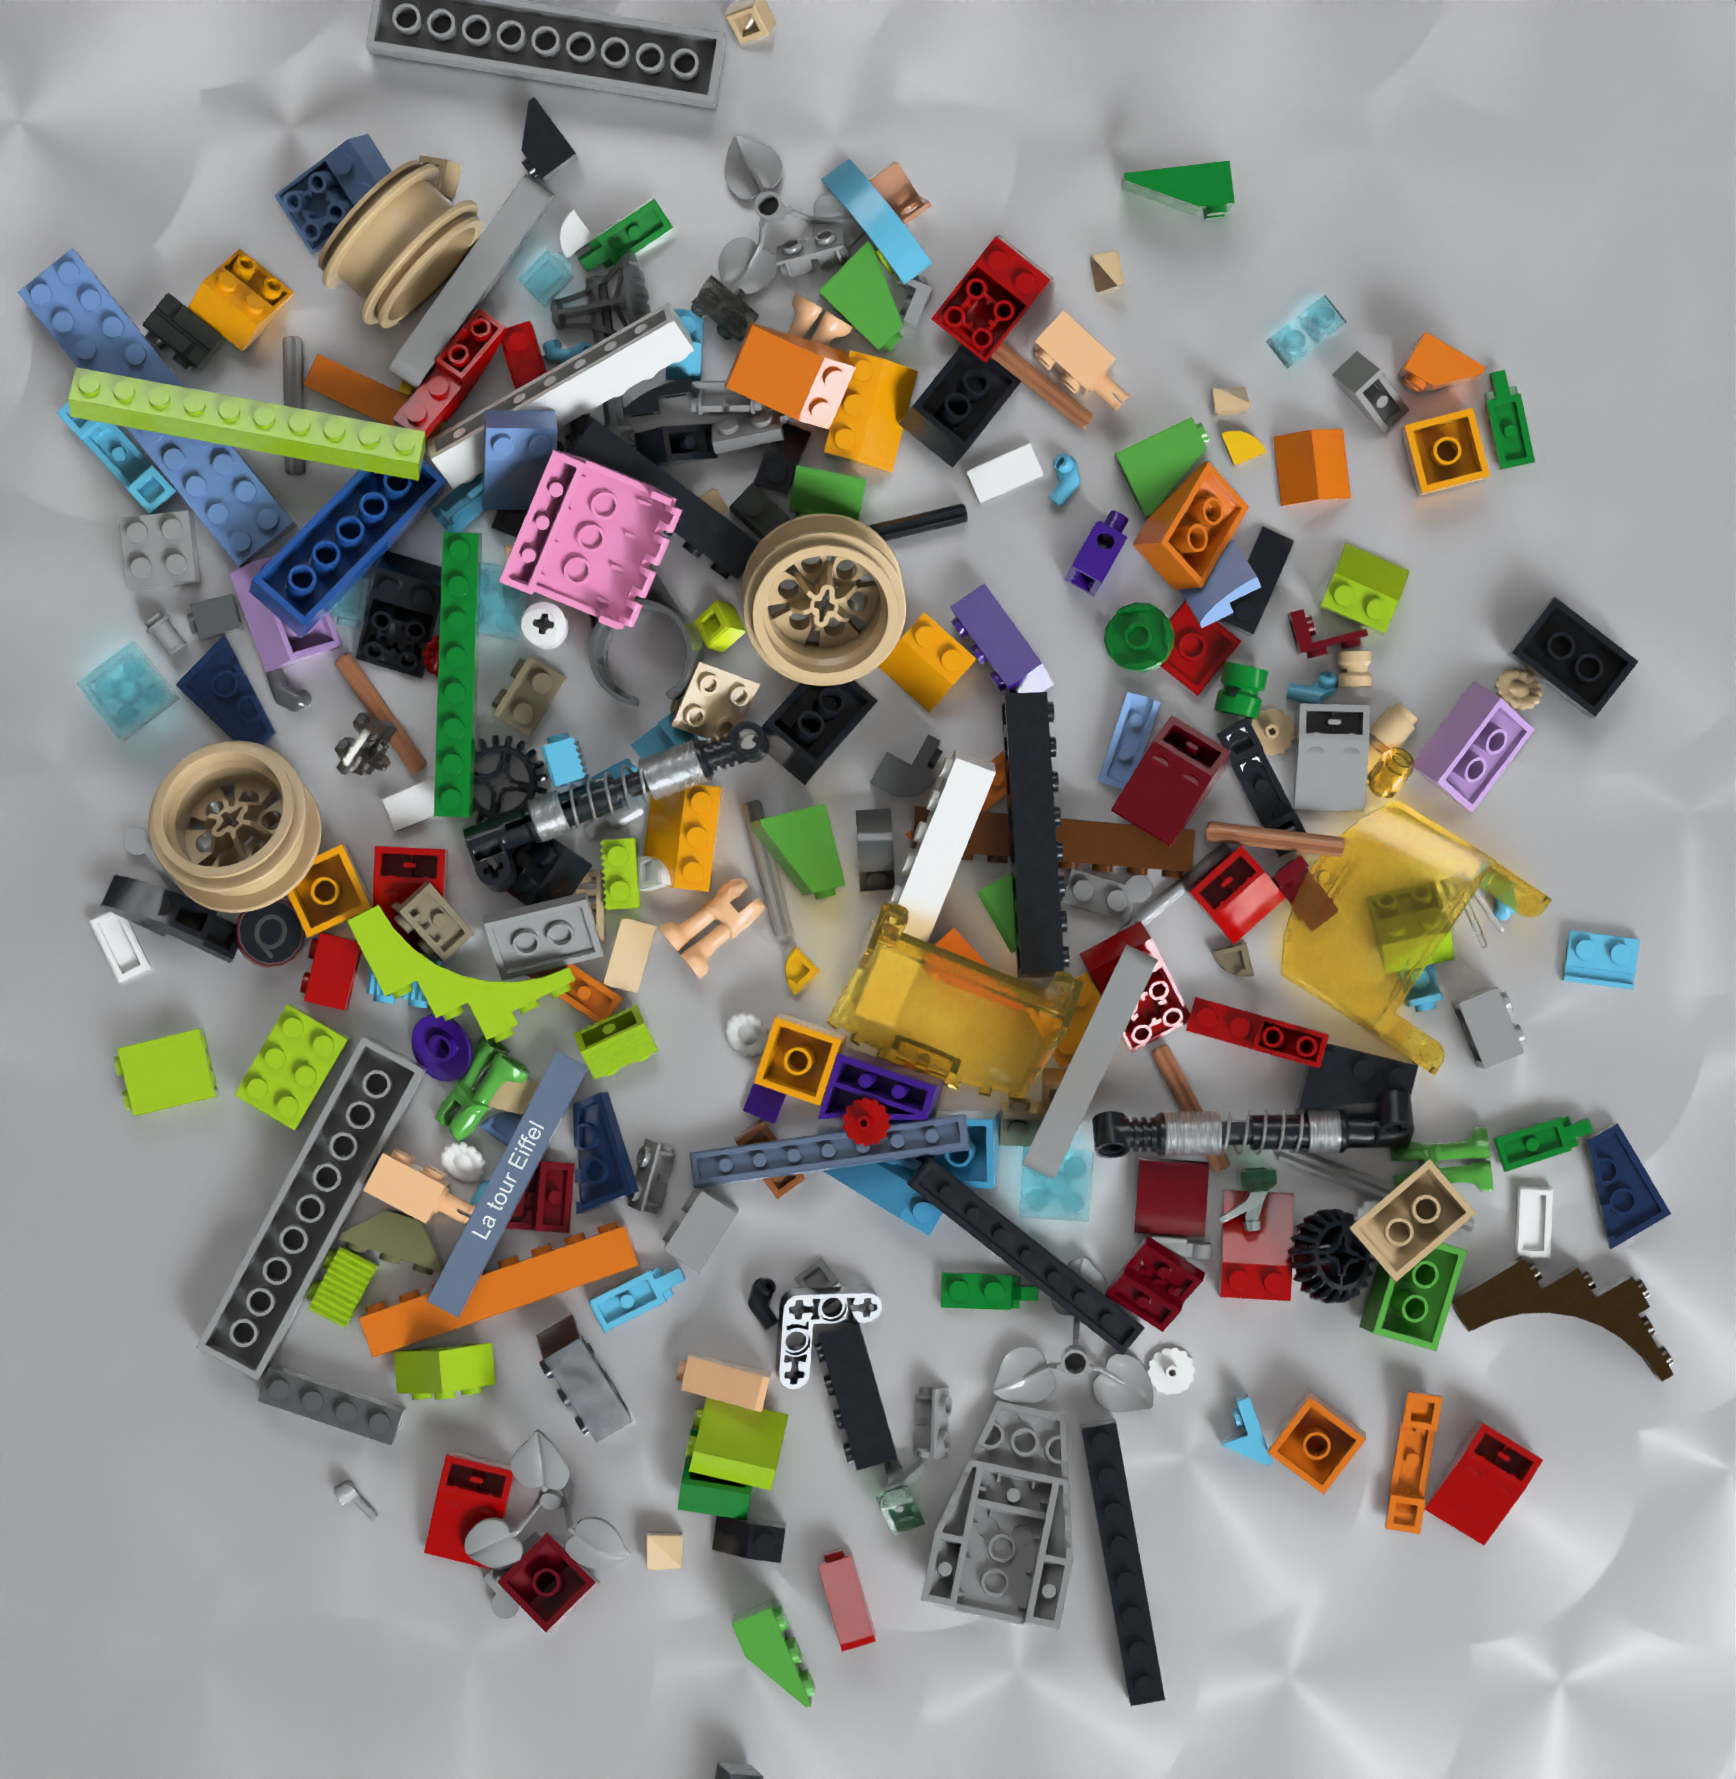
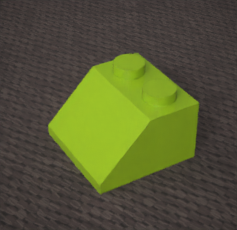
[1318,543,1410,635]

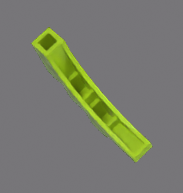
[347,905,575,1043]

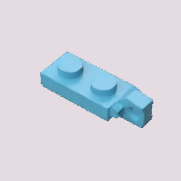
[588,1266,686,1333]

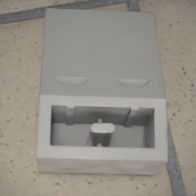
[1294,703,1370,812]

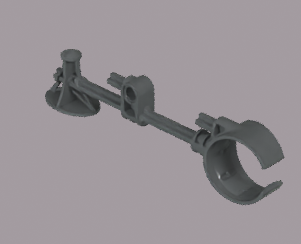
[550,251,704,706]

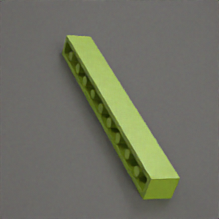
[68,367,426,481]

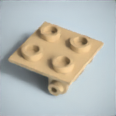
[670,661,760,740]

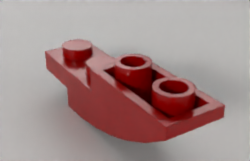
[392,309,507,439]
[1186,997,1329,1068]

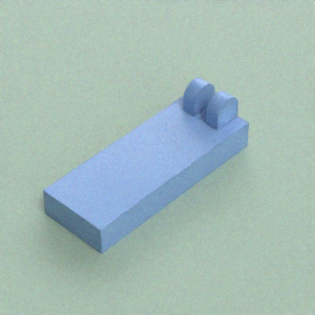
[1098,690,1161,789]

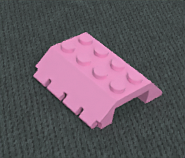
[499,449,682,630]

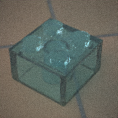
[479,562,530,642]
[76,641,180,741]
[1019,1146,1094,1222]

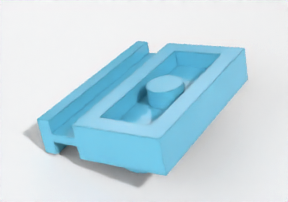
[1562,930,1640,990]

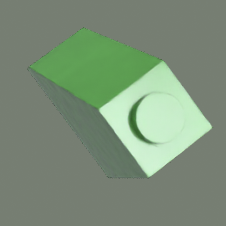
[818,241,903,354]
[1114,417,1209,519]
[750,803,845,900]

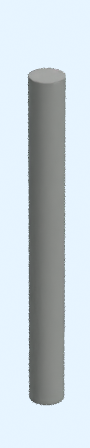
[1117,843,1232,933]

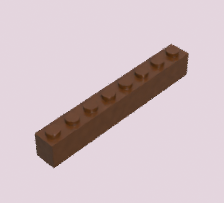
[910,806,1195,878]

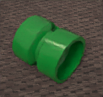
[1214,662,1268,719]

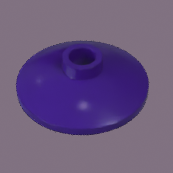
[411,1014,472,1082]

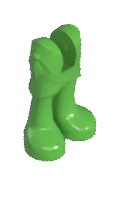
[435,1035,531,1141]
[1390,1126,1493,1192]

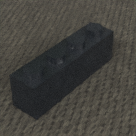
[814,1323,897,1471]

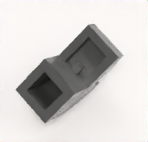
[870,734,943,798]
[856,808,895,891]

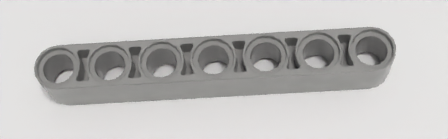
[388,175,555,389]
[1022,944,1158,1180]

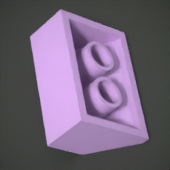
[229,556,342,672]
[1411,681,1535,813]

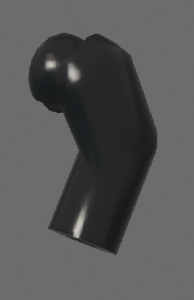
[748,1277,778,1331]

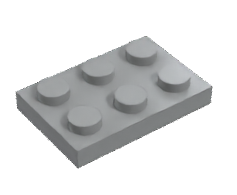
[483,892,604,981]

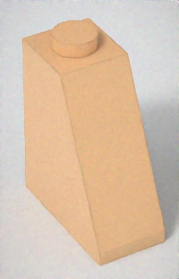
[676,1353,771,1412]

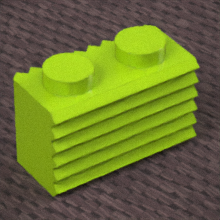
[600,838,640,910]
[574,1005,659,1080]
[306,1245,380,1328]

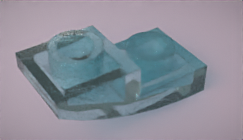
[1266,295,1347,369]

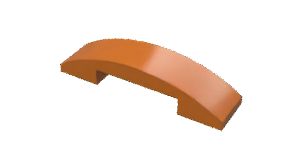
[1385,1391,1443,1534]

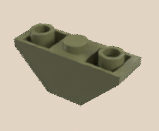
[339,1208,445,1275]

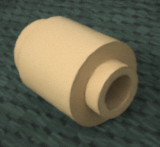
[1369,702,1418,754]

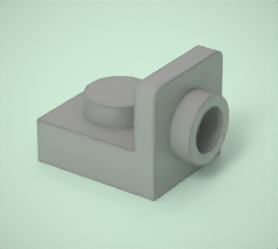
[897,275,932,330]

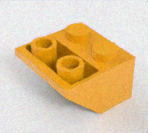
[188,249,294,352]

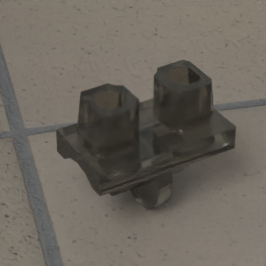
[691,275,759,342]
[334,712,398,776]

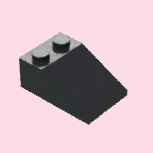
[898,344,1022,468]
[752,680,878,785]

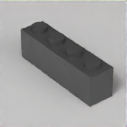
[258,1364,406,1445]

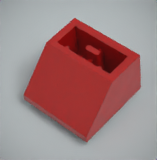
[1187,845,1286,945]

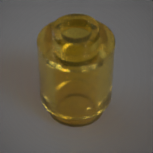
[1367,747,1414,798]

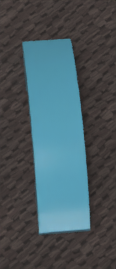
[821,159,932,285]
[57,402,176,514]

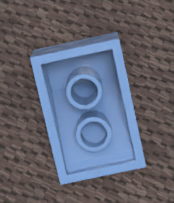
[482,410,558,510]

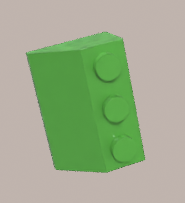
[1359,1242,1467,1351]

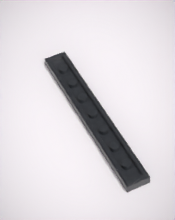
[907,1156,1145,1355]

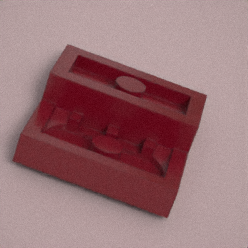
[500,1157,575,1233]
[1134,1157,1209,1237]
[1105,1236,1205,1332]

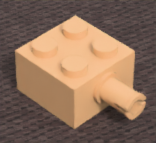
[1033,310,1131,412]
[363,1148,476,1226]

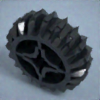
[473,735,548,824]
[1287,1209,1376,1304]

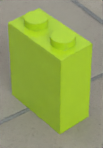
[114,1028,220,1117]
[685,1397,789,1490]

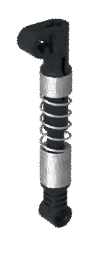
[463,721,770,893]
[1092,1090,1414,1159]

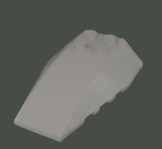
[921,1401,1073,1630]

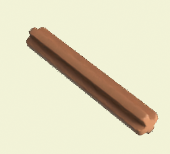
[991,343,1093,429]
[335,653,427,774]
[1205,821,1345,857]
[1152,1044,1230,1172]

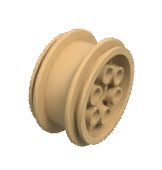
[318,160,483,328]
[741,513,906,686]
[148,741,322,913]

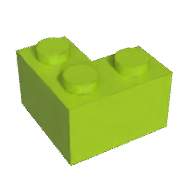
[393,1343,496,1400]

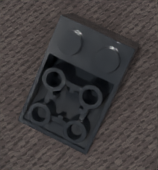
[355,551,442,678]

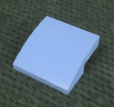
[1179,540,1261,628]

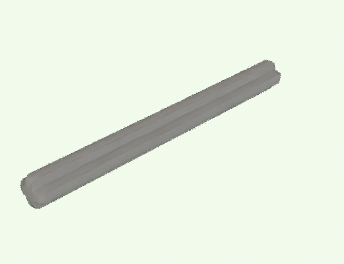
[1276,1149,1475,1235]

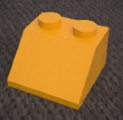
[878,612,977,713]

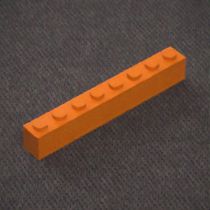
[359,1220,640,1358]

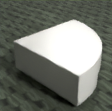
[560,210,595,260]
[637,855,671,892]

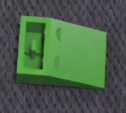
[732,1599,816,1708]

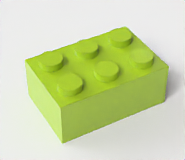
[234,1003,352,1131]

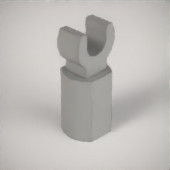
[583,797,644,840]
[1152,1234,1211,1260]

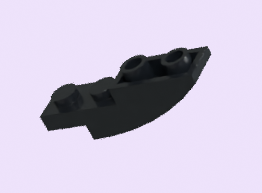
[100,875,239,963]

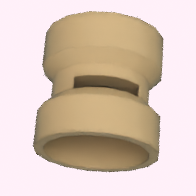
[1336,651,1372,688]

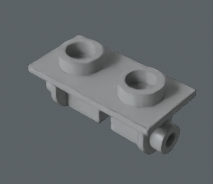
[776,229,851,278]
[691,381,764,415]
[628,1138,676,1214]
[914,1387,952,1460]

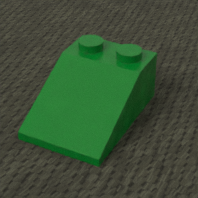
[1121,160,1235,220]

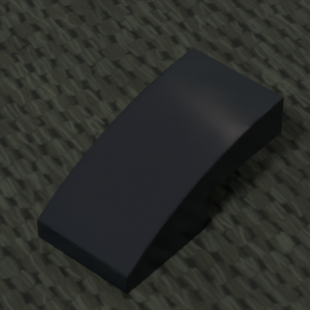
[624,378,693,419]

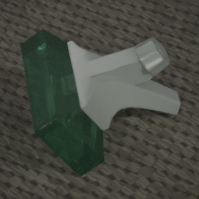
[1218,1167,1277,1232]
[876,1458,928,1536]

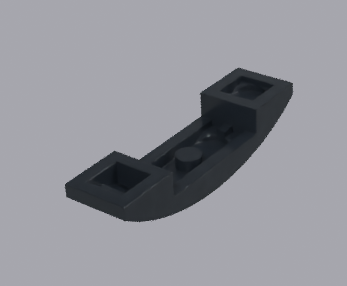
[1216,717,1306,857]

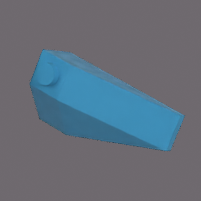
[886,1111,1000,1189]
[823,1132,943,1236]

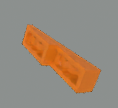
[303,354,444,446]

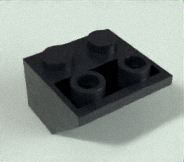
[492,838,593,906]

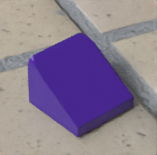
[743,1083,787,1124]

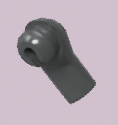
[266,669,312,712]

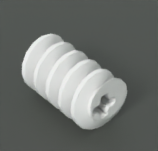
[521,602,569,649]

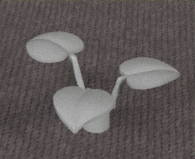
[718,135,864,297]
[992,1257,1153,1412]
[464,1429,631,1570]

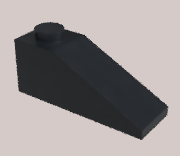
[1219,526,1294,637]

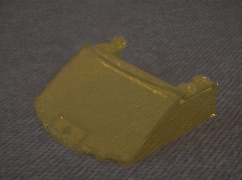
[1281,800,1552,1076]
[826,902,1084,1101]

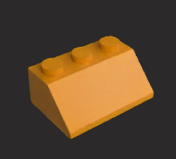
[824,350,918,473]
[644,784,722,892]

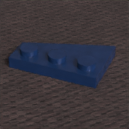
[176,635,277,746]
[573,1092,639,1215]
[1586,1123,1671,1249]

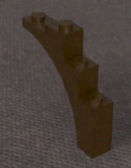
[1451,1257,1674,1382]

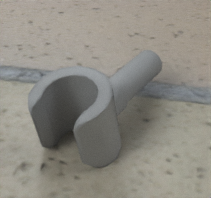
[334,1480,378,1521]

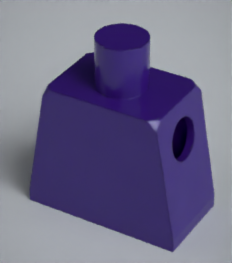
[1064,510,1129,596]

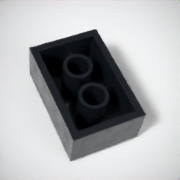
[1507,597,1639,718]

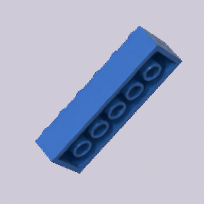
[249,459,447,639]

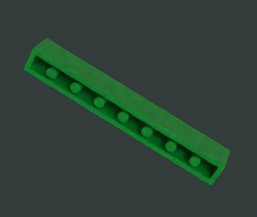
[434,532,482,817]

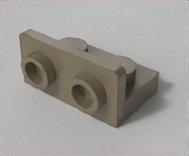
[491,655,567,738]
[391,881,475,962]
[1000,1097,1070,1148]

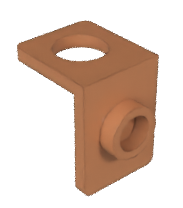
[869,162,931,225]

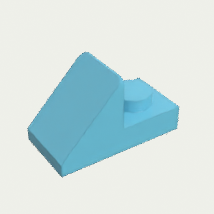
[666,309,704,381]
[631,713,700,759]
[1220,1394,1273,1466]

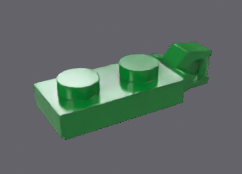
[578,197,673,272]
[1485,370,1535,470]
[1493,1116,1593,1172]
[941,1272,1039,1310]

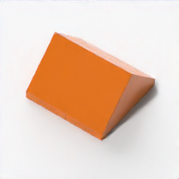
[1273,429,1351,507]

